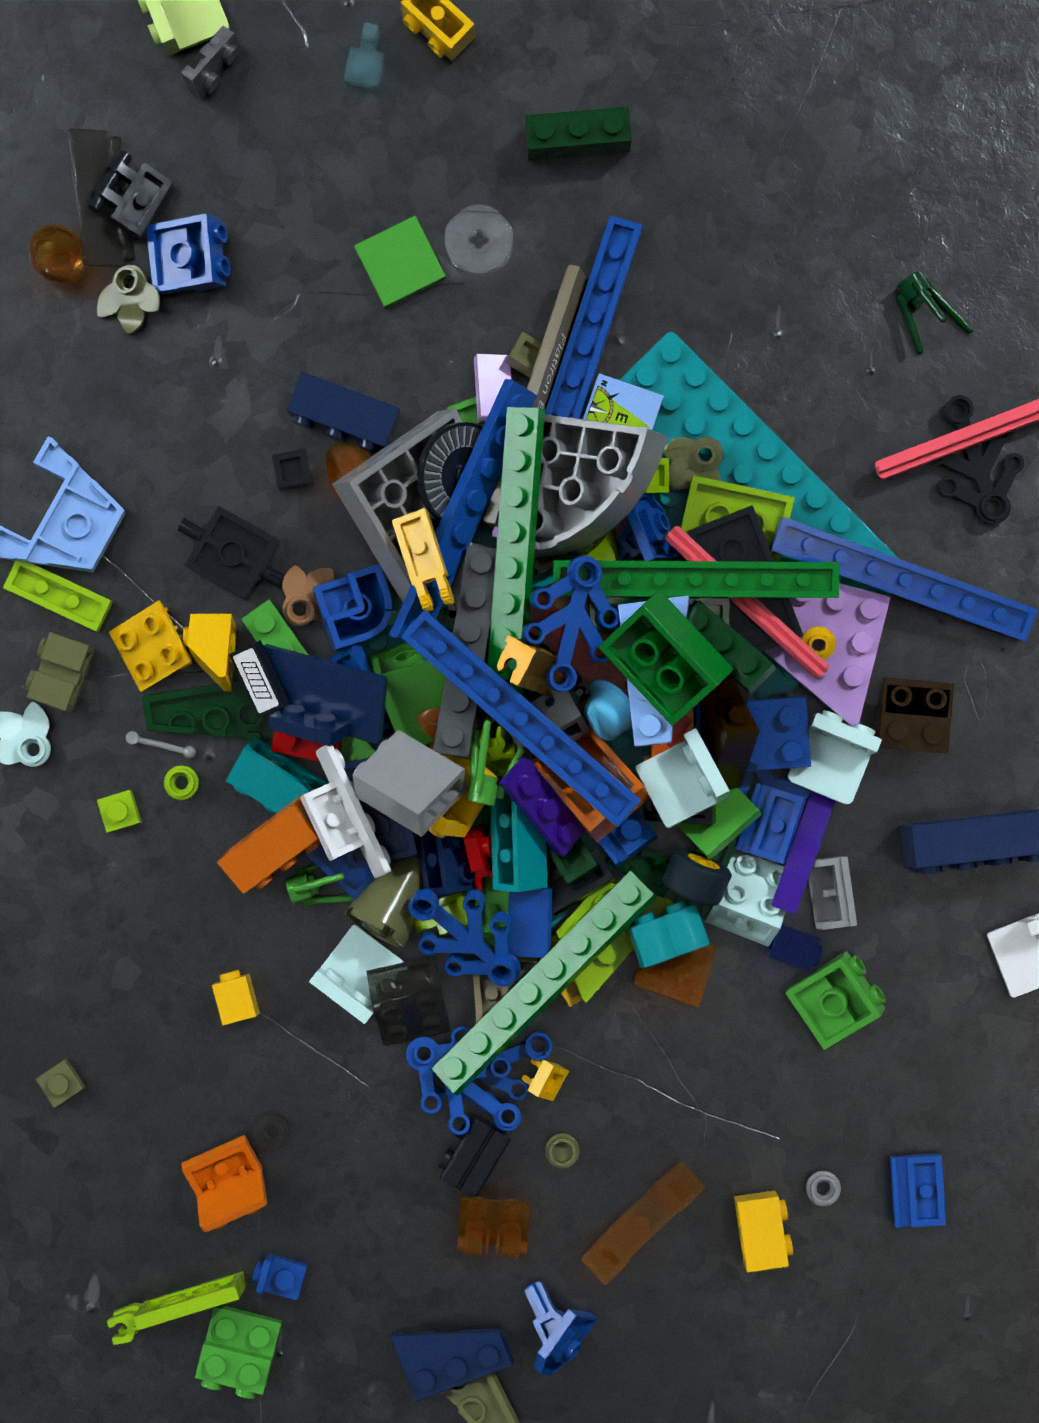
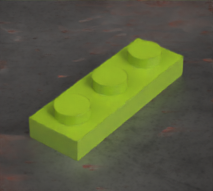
[3,561,113,632]

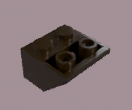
[874,677,954,754]

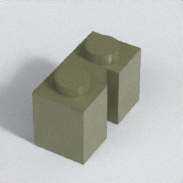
[25,632,95,712]

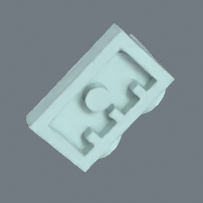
[635,728,730,828]
[705,848,786,947]
[309,925,408,1024]

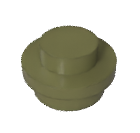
[545,1133,580,1169]

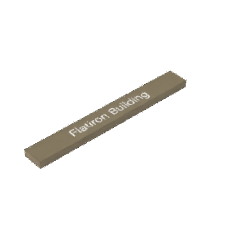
[483,265,588,531]

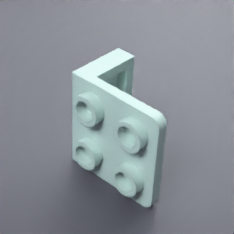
[788,710,882,805]

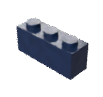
[287,372,401,453]

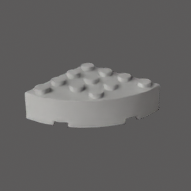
[332,408,462,602]
[534,414,667,557]

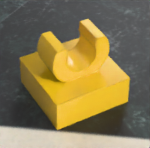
[522,1059,569,1101]

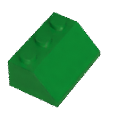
[598,590,734,726]

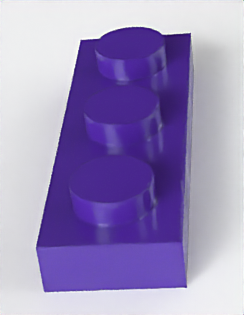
[499,757,586,856]

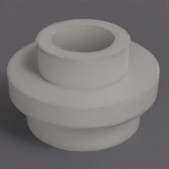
[806,1171,841,1206]

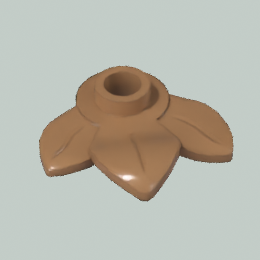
[282,565,334,626]

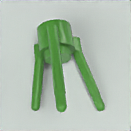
[466,720,525,806]
[286,863,354,907]

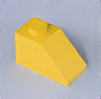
[183,614,237,691]

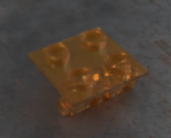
[633,944,717,1009]
[457,1197,531,1258]

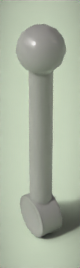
[126,731,196,759]

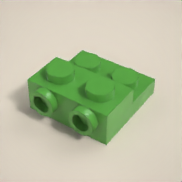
[785,951,886,1050]
[195,1305,283,1399]

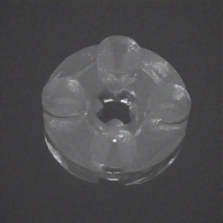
[444,204,513,276]

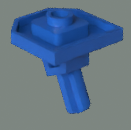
[617,493,683,561]
[525,1281,599,1375]

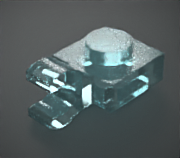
[344,23,385,90]

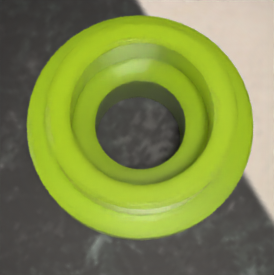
[164,766,199,800]

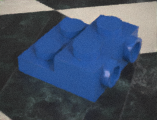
[147,213,231,295]

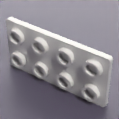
[987,913,1039,997]

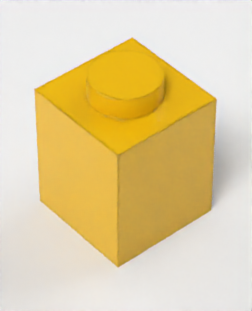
[212,970,260,1026]

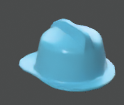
[583,679,633,741]

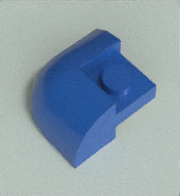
[312,564,393,651]

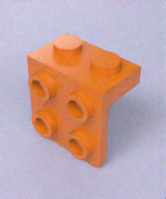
[181,1135,267,1232]

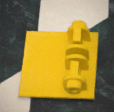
[109,600,193,692]

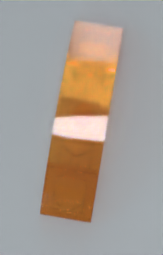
[581,1161,706,1286]

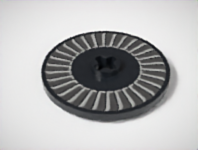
[417,422,488,524]

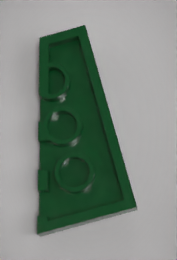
[141,680,273,740]

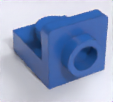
[252,1253,308,1300]

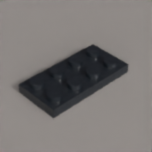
[687,505,804,652]

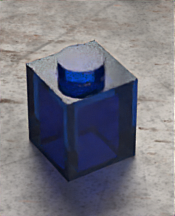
[766,924,823,971]

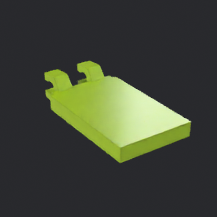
[107,1271,247,1345]

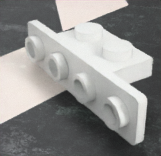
[300,745,391,878]

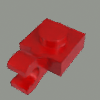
[463,824,493,890]

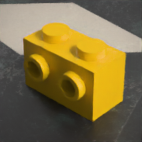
[400,0,475,61]
[734,1190,793,1272]

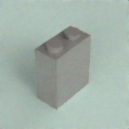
[352,730,467,837]

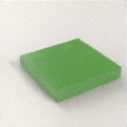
[354,216,446,309]
[676,788,762,860]

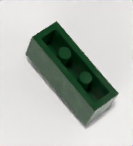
[525,107,632,161]

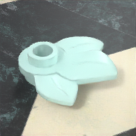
[0,702,51,767]

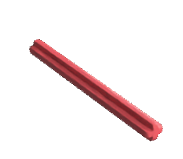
[875,399,1039,480]
[665,526,829,679]

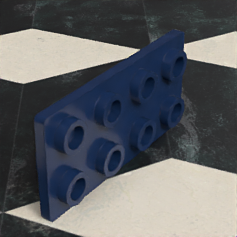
[263,644,388,746]

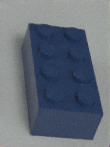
[900,809,1039,874]

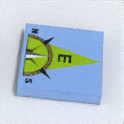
[582,373,664,430]

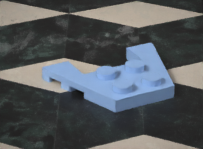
[0,436,126,573]

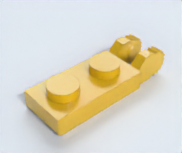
[392,508,454,612]

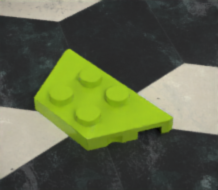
[554,883,674,1003]

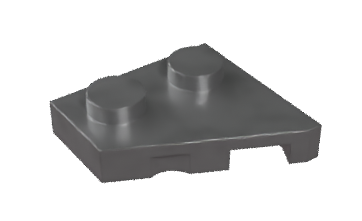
[181,26,239,100]

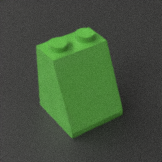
[371,643,446,746]

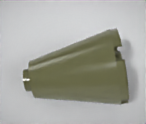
[344,851,424,949]

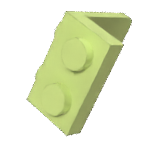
[138,0,230,56]

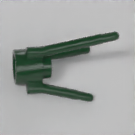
[896,271,973,354]

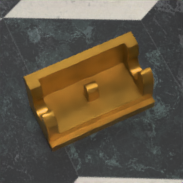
[497,635,560,696]

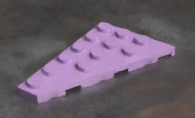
[685,559,891,727]

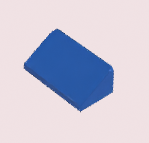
[508,888,552,958]

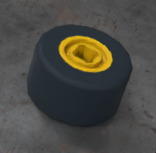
[662,849,732,906]

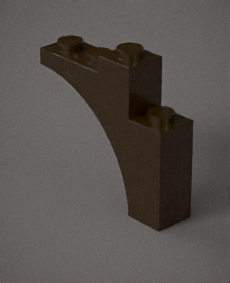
[700,675,760,789]

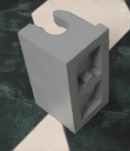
[808,855,857,930]

